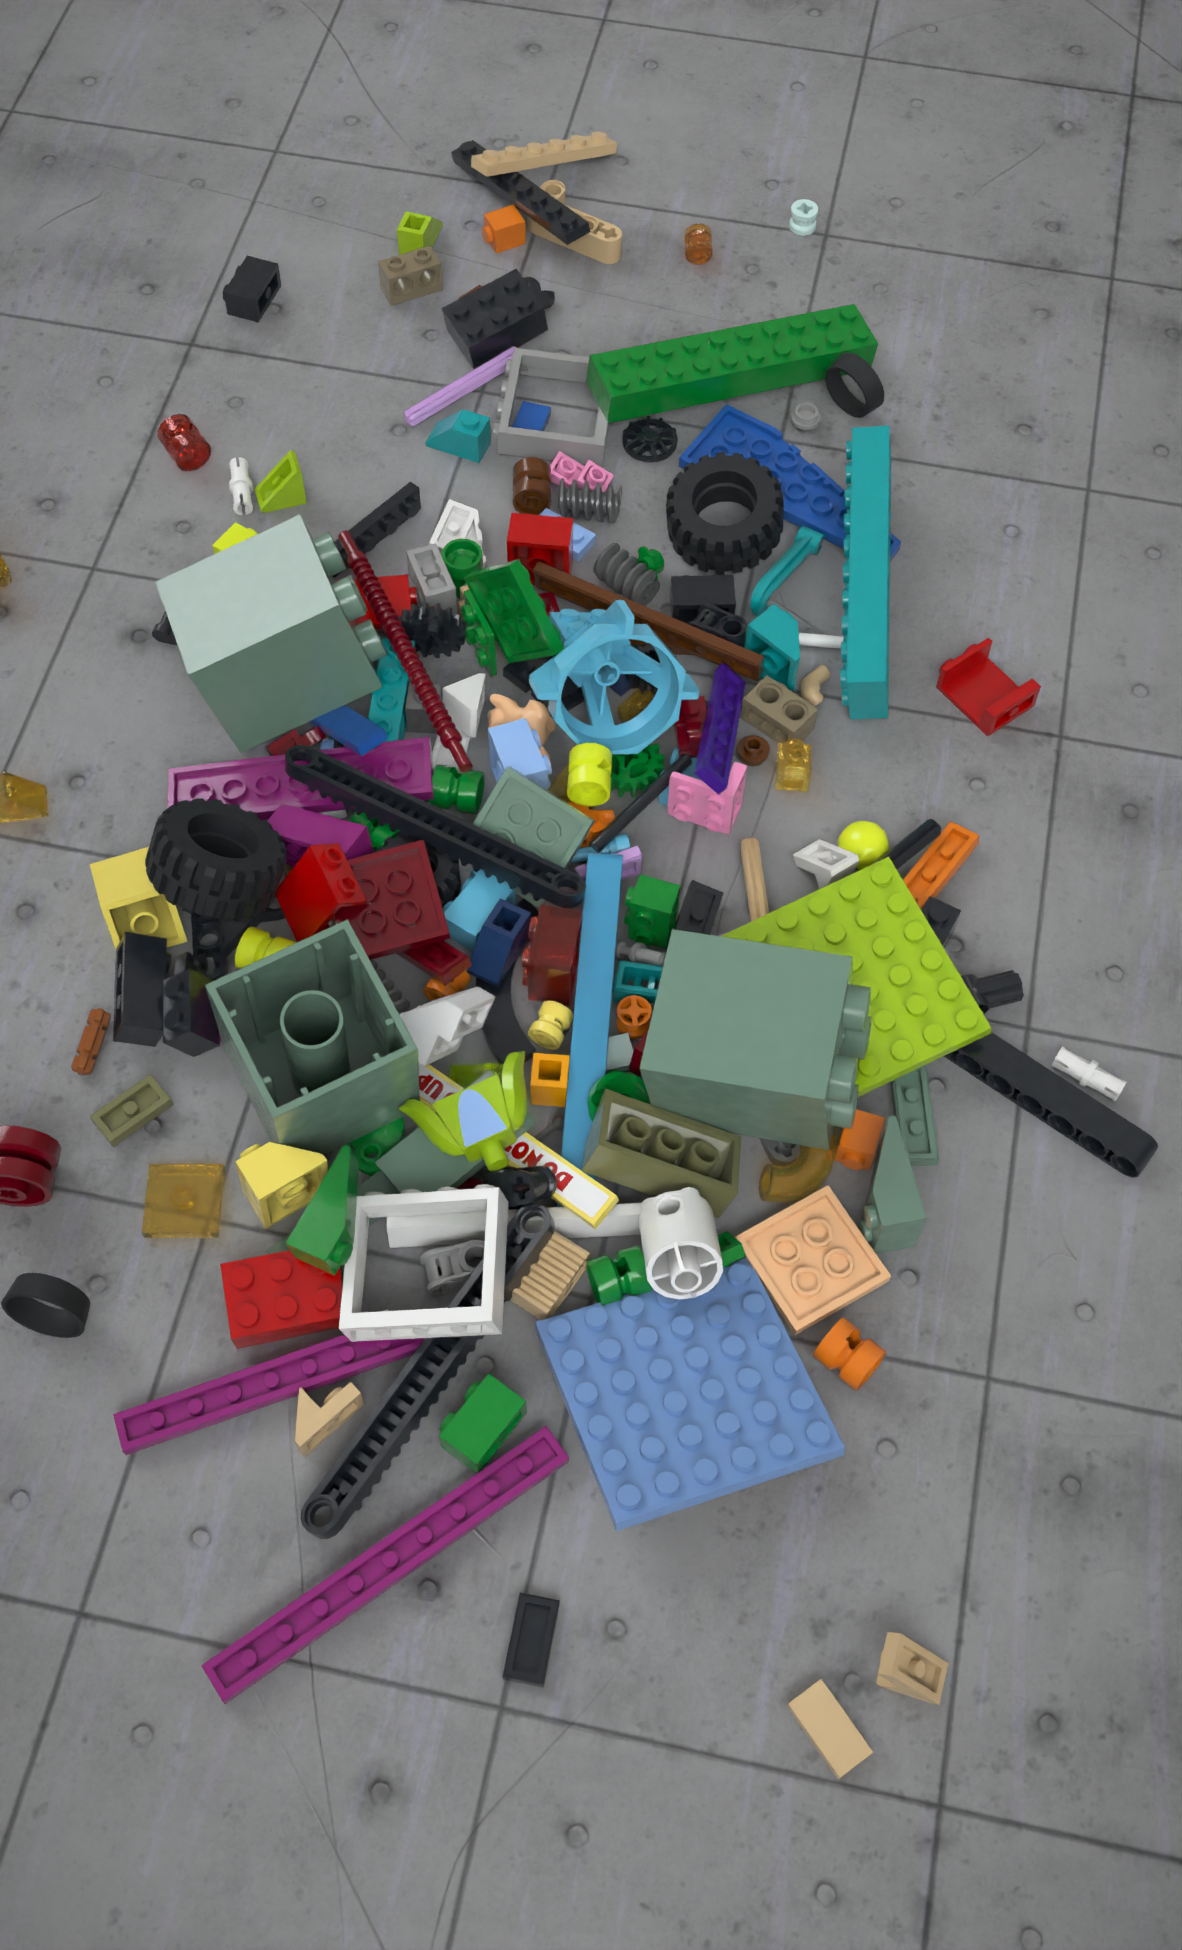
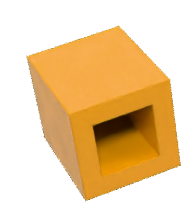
[530,1053,570,1107]

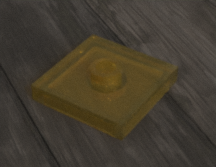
[142,1164,225,1238]

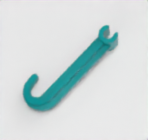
[750,526,826,617]

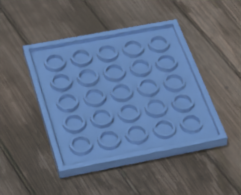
[535,1258,845,1531]

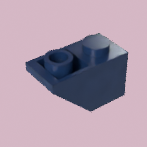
[467,898,532,987]

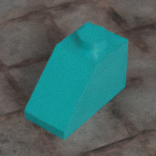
[425,409,491,463]

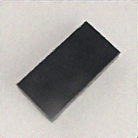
[502,1592,560,1688]

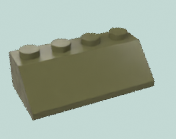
[582,1089,741,1218]

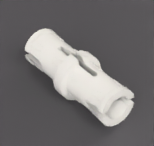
[229,457,253,515]
[1051,1046,1127,1102]

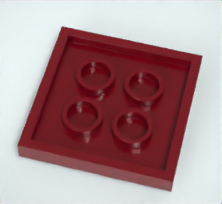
[334,840,451,960]

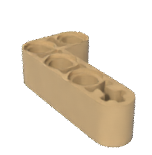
[527,180,622,264]

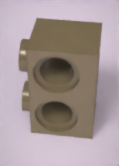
[378,246,443,306]
[740,675,818,752]

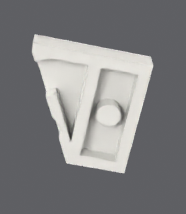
[429,499,486,569]

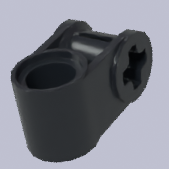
[687,603,747,648]
[483,1166,557,1208]

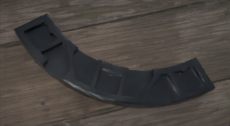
[476,898,547,1068]

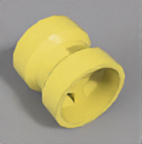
[528,1000,574,1050]

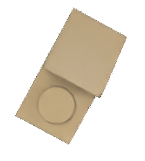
[295,1382,364,1458]
[876,1632,948,1705]

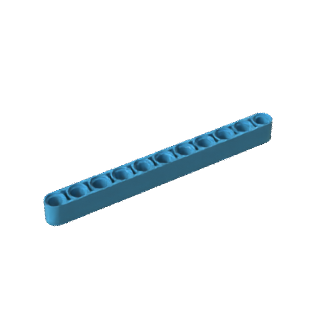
[557,852,623,1207]

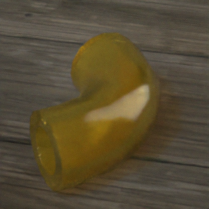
[759,1135,837,1202]

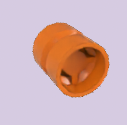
[813,1317,887,1391]

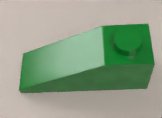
[286,1145,359,1275]

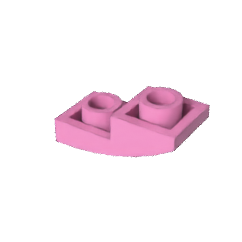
[550,451,614,492]

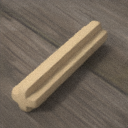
[740,837,769,921]

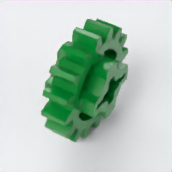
[610,744,664,798]

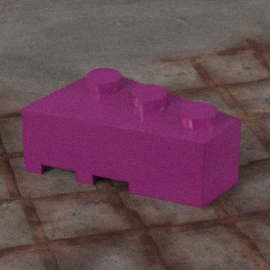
[267,803,374,867]

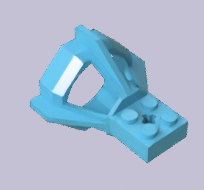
[529,600,700,754]

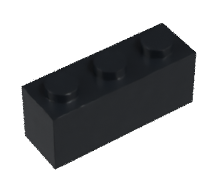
[113,932,171,1047]

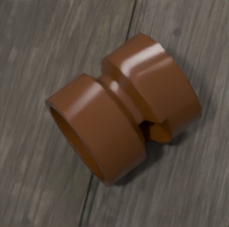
[513,457,551,515]

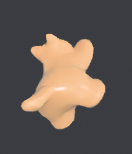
[487,694,556,764]

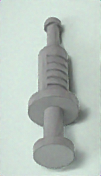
[615,941,666,967]

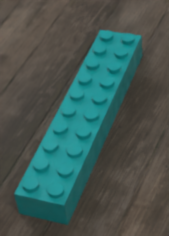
[840,426,891,719]

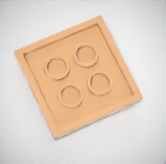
[735,1185,891,1336]

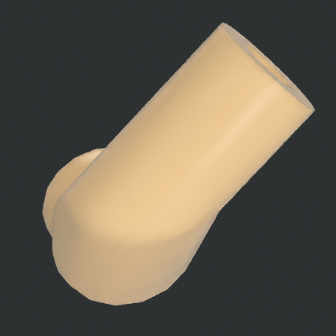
[800,665,831,706]

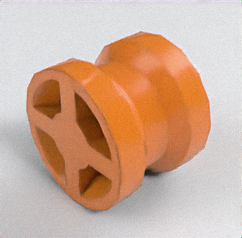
[616,995,652,1040]

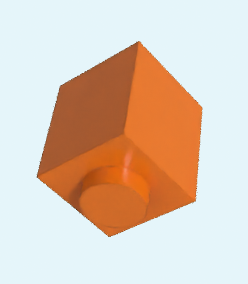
[481,204,526,253]
[834,1109,885,1171]

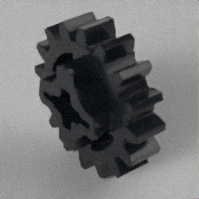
[398,602,466,658]

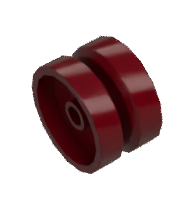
[0,1125,61,1207]

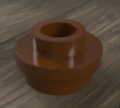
[737,735,770,767]

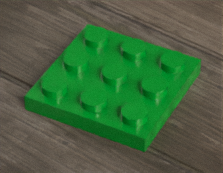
[463,559,564,663]

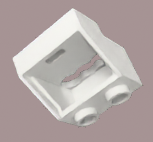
[400,986,495,1066]

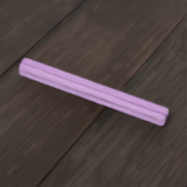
[404,347,516,427]

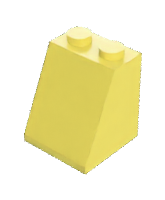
[90,847,187,949]

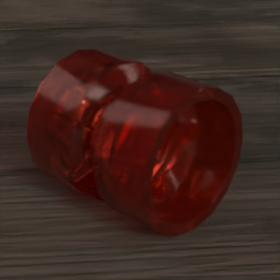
[157,414,211,472]

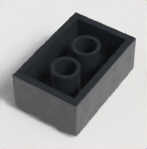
[441,269,548,369]

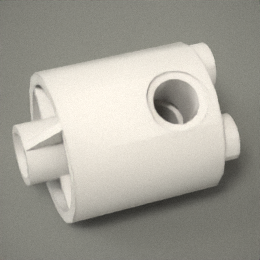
[639,1187,723,1300]

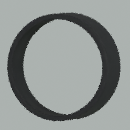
[825,353,884,418]
[1,1273,90,1338]

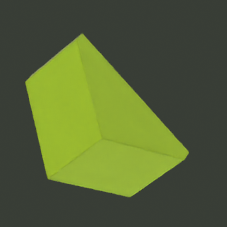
[254,450,307,513]

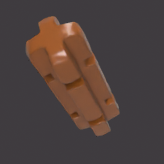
[71,1008,111,1076]

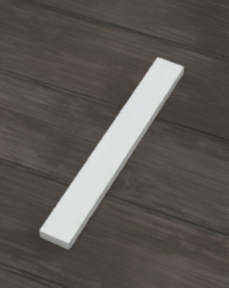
[387,1203,642,1248]

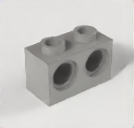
[406,543,457,615]

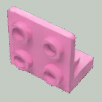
[667,762,747,835]

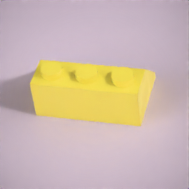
[235,1142,328,1229]

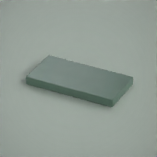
[375,1069,536,1194]

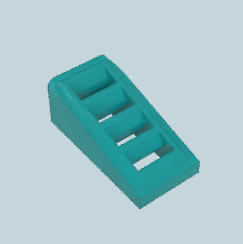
[613,960,663,1004]

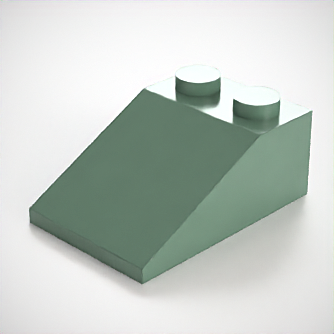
[859,1115,927,1254]

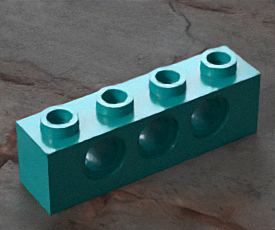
[368,638,416,742]

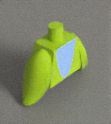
[399,1051,528,1171]

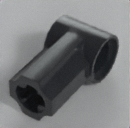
[961,970,1024,1014]

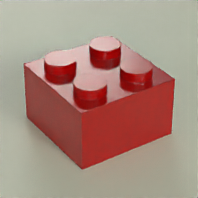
[507,513,573,586]

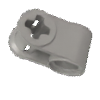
[419,1239,485,1296]

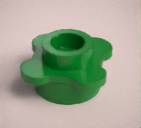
[638,546,664,581]

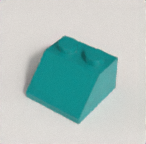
[745,604,800,693]

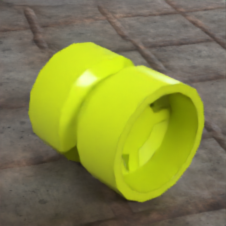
[567,743,612,807]
[235,926,297,969]

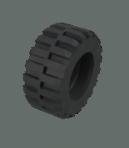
[666,452,784,575]
[145,798,287,922]

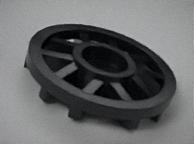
[623,416,678,462]

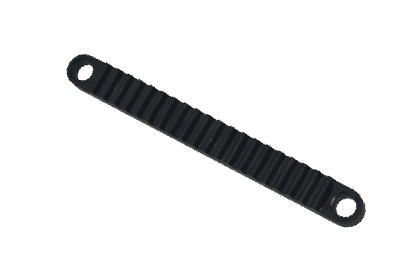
[285,745,586,908]
[300,1203,555,1539]

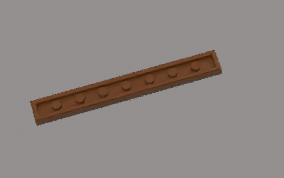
[533,561,764,681]

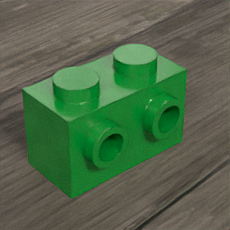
[624,874,680,949]
[439,1373,527,1474]

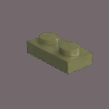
[90,1074,173,1147]

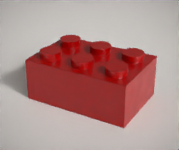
[220,1250,343,1349]

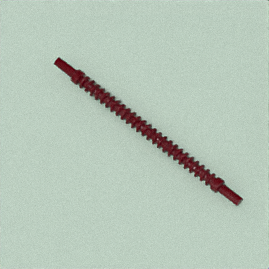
[338,530,473,773]

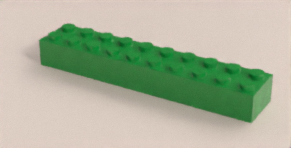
[586,304,878,423]

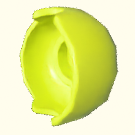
[837,820,890,870]

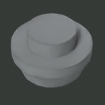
[791,402,820,430]

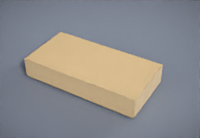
[787,1679,873,1780]

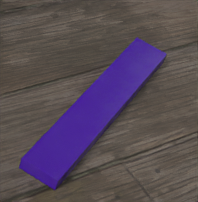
[694,663,746,795]

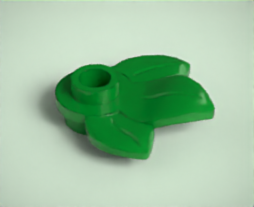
[349,1117,404,1176]

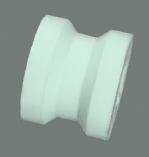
[789,199,818,236]

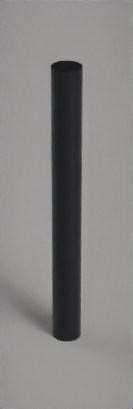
[590,753,692,853]

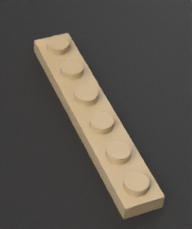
[471,132,617,177]

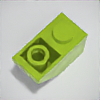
[397,211,443,255]

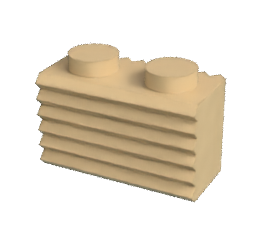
[511,1231,590,1320]

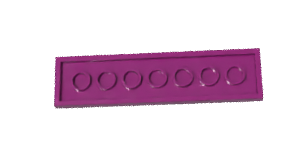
[167,737,434,820]

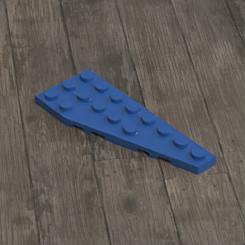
[679,404,901,562]

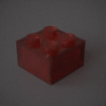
[522,905,582,1006]

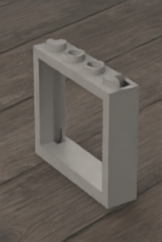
[493,348,610,467]

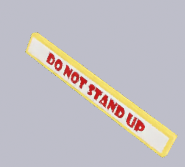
[418,1062,619,1230]

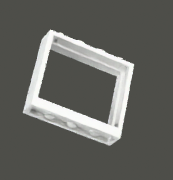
[339,1184,508,1342]

